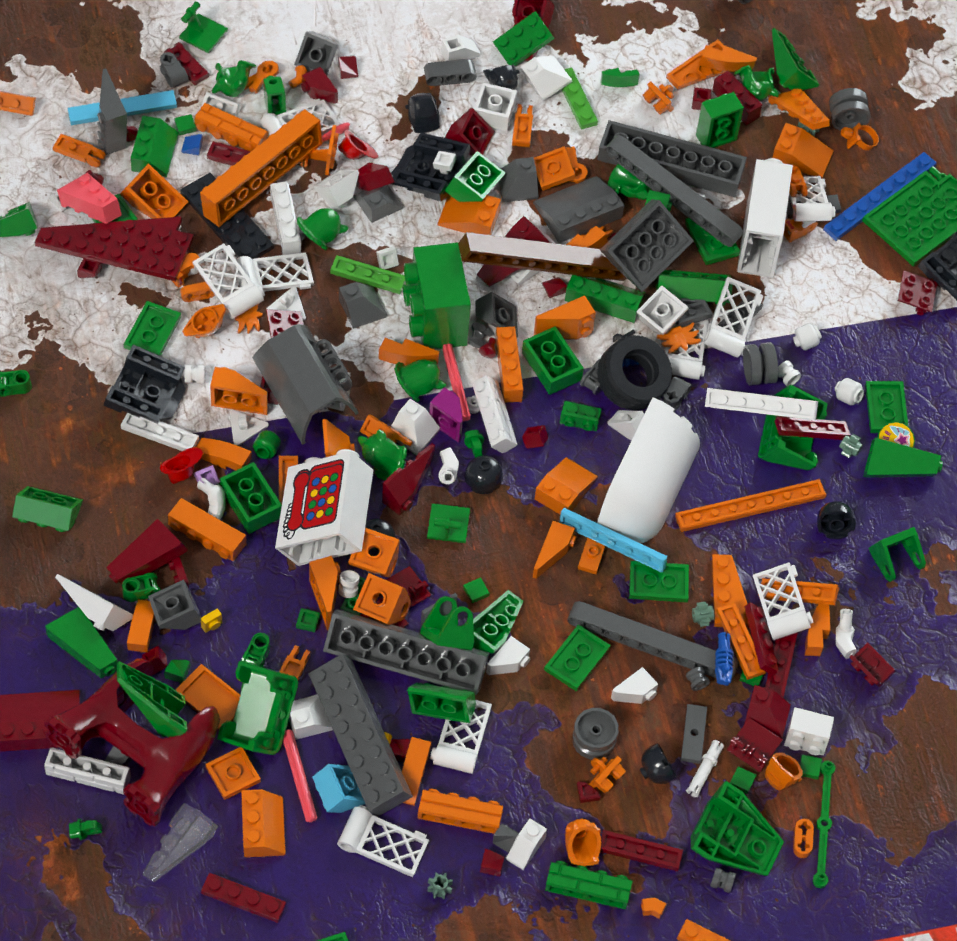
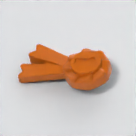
[245,61,279,94]
[566,146,588,184]

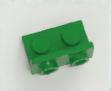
[560,401,601,431]

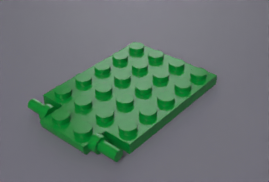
[862,166,957,267]

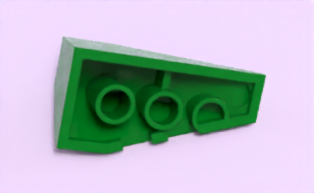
[772,28,820,90]
[0,202,38,237]
[473,590,523,653]

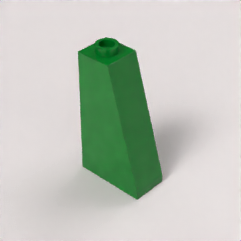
[863,438,943,478]
[45,607,118,679]

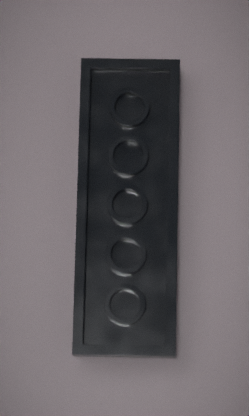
[180,172,274,259]

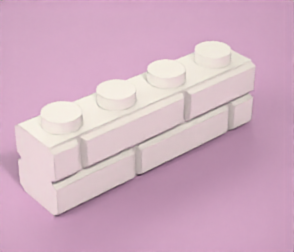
[270,182,301,255]
[472,375,517,453]
[44,748,131,794]

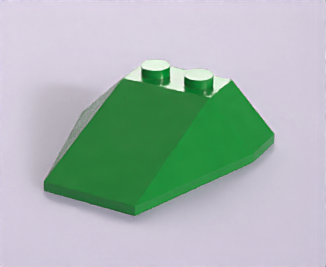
[117,661,187,738]
[691,781,784,876]

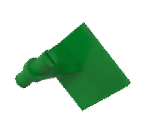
[179,1,228,54]
[427,503,470,543]

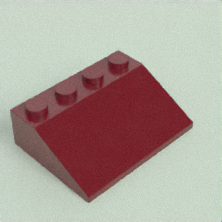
[0,690,80,752]

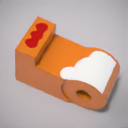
[783,218,818,243]
[172,253,201,288]

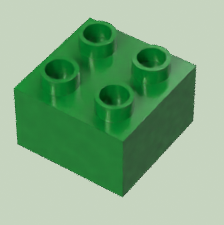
[403,242,471,350]

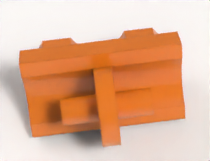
[643,81,674,115]
[588,756,626,793]

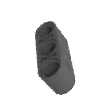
[424,59,477,86]

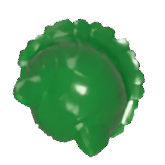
[212,60,256,97]
[734,65,779,102]
[607,164,650,200]
[297,208,348,250]
[394,359,446,402]
[358,429,407,481]

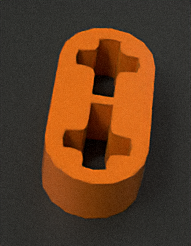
[180,282,215,302]
[793,819,814,858]

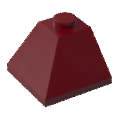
[445,108,495,156]
[744,685,791,739]

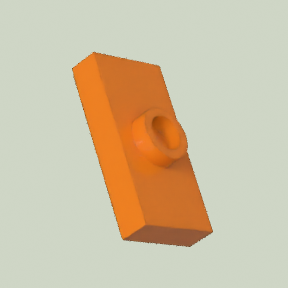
[578,538,605,574]

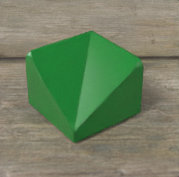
[164,660,191,683]

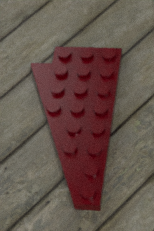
[35,216,194,282]

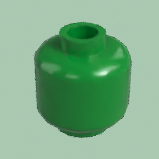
[253,430,281,459]

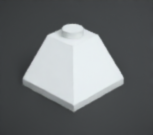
[521,56,573,101]
[313,168,359,208]
[637,286,689,335]
[391,399,440,455]
[289,695,333,740]

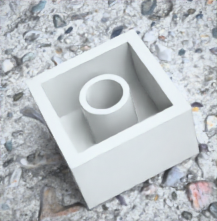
[474,83,517,131]
[784,707,834,755]

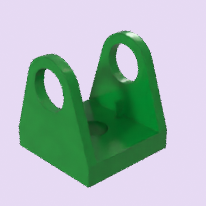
[868,527,926,582]
[420,596,474,650]

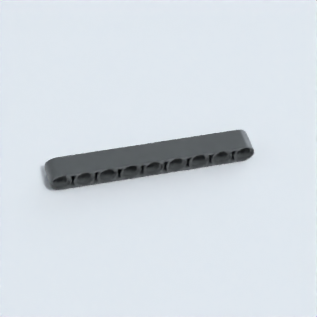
[605,135,743,247]
[567,601,739,681]

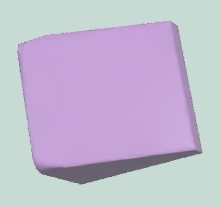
[193,465,220,485]

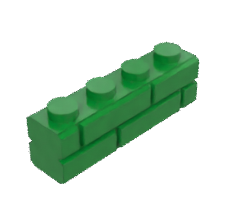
[545,861,632,910]

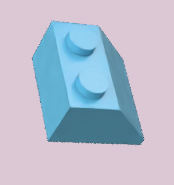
[312,764,366,813]

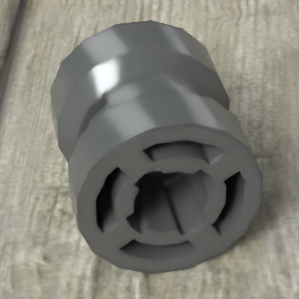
[710,867,736,893]

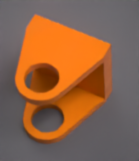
[348,528,400,577]
[353,573,411,625]

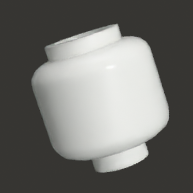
[793,323,822,350]
[835,378,864,405]

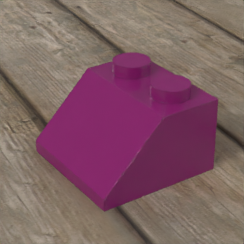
[429,387,463,443]

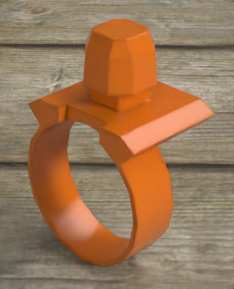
[841,122,879,151]

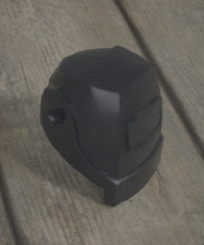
[483,65,520,90]
[405,93,440,133]

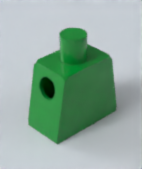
[263,76,286,115]

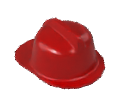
[338,130,378,160]
[160,447,203,484]

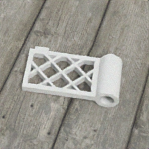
[260,99,340,137]
[789,176,835,221]
[193,244,265,319]
[235,253,314,291]
[703,277,763,358]
[666,319,711,380]
[753,562,814,640]
[430,700,492,774]
[337,805,429,877]

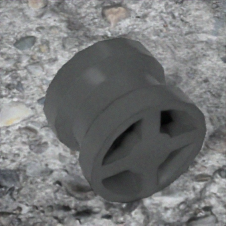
[686,667,710,691]

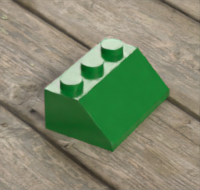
[131,115,179,177]
[445,151,506,202]
[12,486,83,532]
[407,683,476,723]

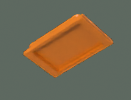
[175,664,240,729]

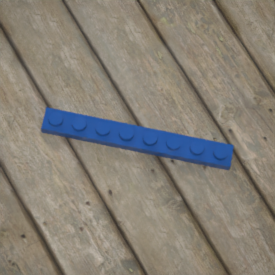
[823,152,937,241]

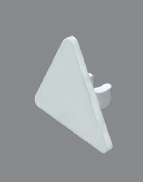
[266,287,306,321]
[230,410,269,446]

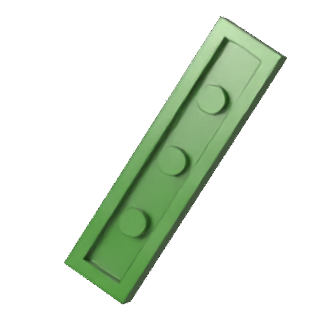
[562,68,598,130]
[330,255,405,294]

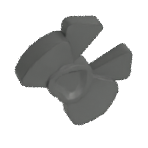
[469,322,492,348]

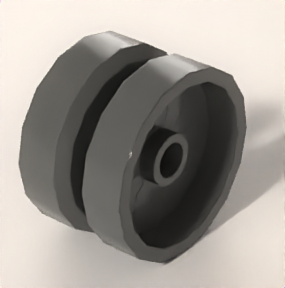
[829,88,871,131]
[743,342,778,386]
[572,708,618,760]

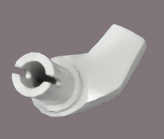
[439,447,459,484]
[197,478,225,520]
[836,609,857,659]

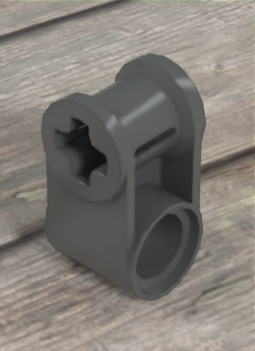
[160,52,188,87]
[580,359,601,395]
[662,376,692,412]

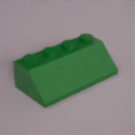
[656,269,733,306]
[565,275,646,323]

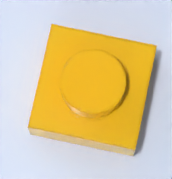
[201,608,222,633]

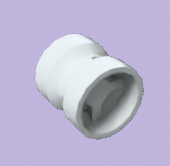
[778,361,801,386]
[185,364,205,384]
[338,570,359,598]

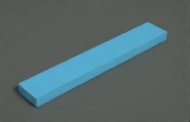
[67,90,177,126]
[559,508,667,572]

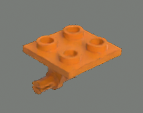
[300,125,339,175]

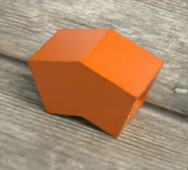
[641,898,666,919]

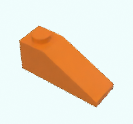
[533,521,577,579]

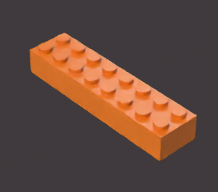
[200,109,323,227]

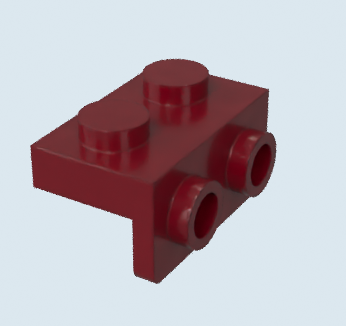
[849,642,896,687]

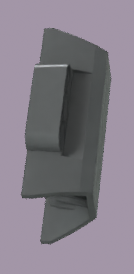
[252,324,359,445]

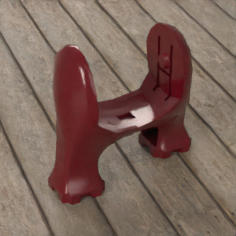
[44,658,220,826]

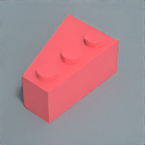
[57,173,122,224]

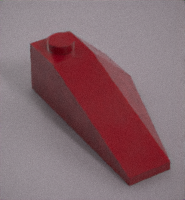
[512,0,555,62]
[476,216,550,287]
[382,443,435,516]

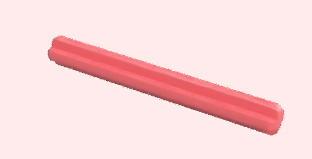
[442,343,471,422]
[283,729,317,823]

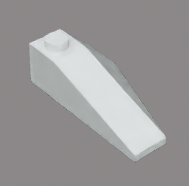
[55,574,133,631]

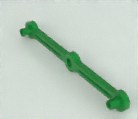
[812,761,836,888]

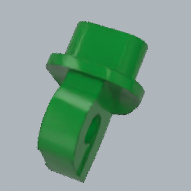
[464,430,484,457]
[69,819,103,840]

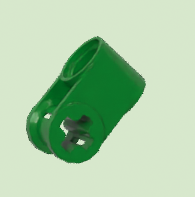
[0,370,32,397]
[122,573,161,602]
[241,633,270,667]

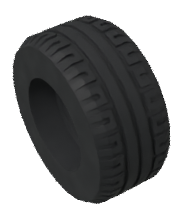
[597,335,672,410]

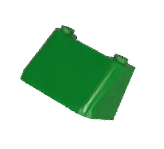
[758,384,827,470]
[217,661,298,755]

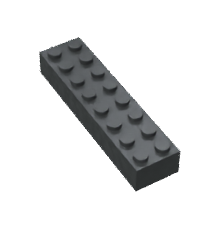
[597,120,747,198]
[323,609,490,695]
[308,654,413,816]

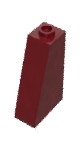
[106,518,188,584]

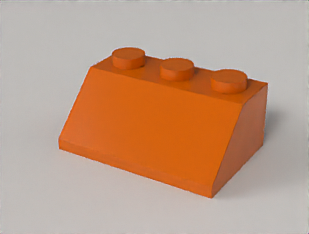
[241,789,285,858]

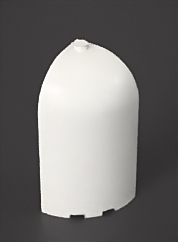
[597,398,700,543]

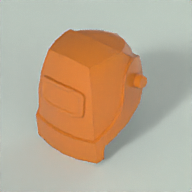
[765,752,803,791]
[565,818,601,866]

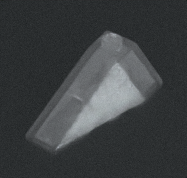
[143,803,219,882]

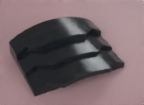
[391,132,471,202]
[917,232,957,301]
[103,345,186,424]

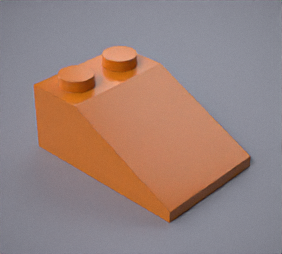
[773,123,833,179]
[120,164,189,219]
[437,195,501,235]
[533,296,596,340]
[210,367,268,415]
[322,419,355,457]
[535,457,598,514]
[309,556,340,630]

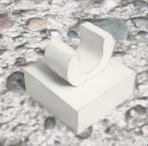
[433,151,457,175]
[376,246,399,269]

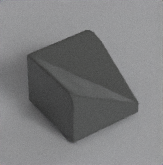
[105,746,132,767]
[493,824,519,853]

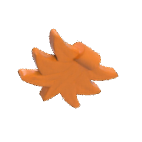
[235,304,263,334]
[656,322,701,353]

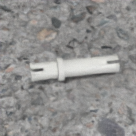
[686,740,724,797]

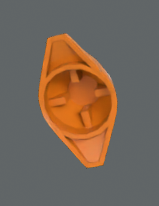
[182,304,226,338]

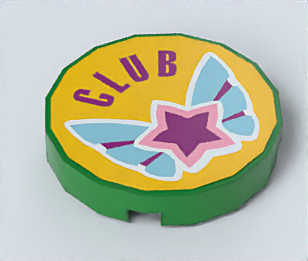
[877,422,915,448]

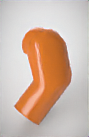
[289,65,307,89]

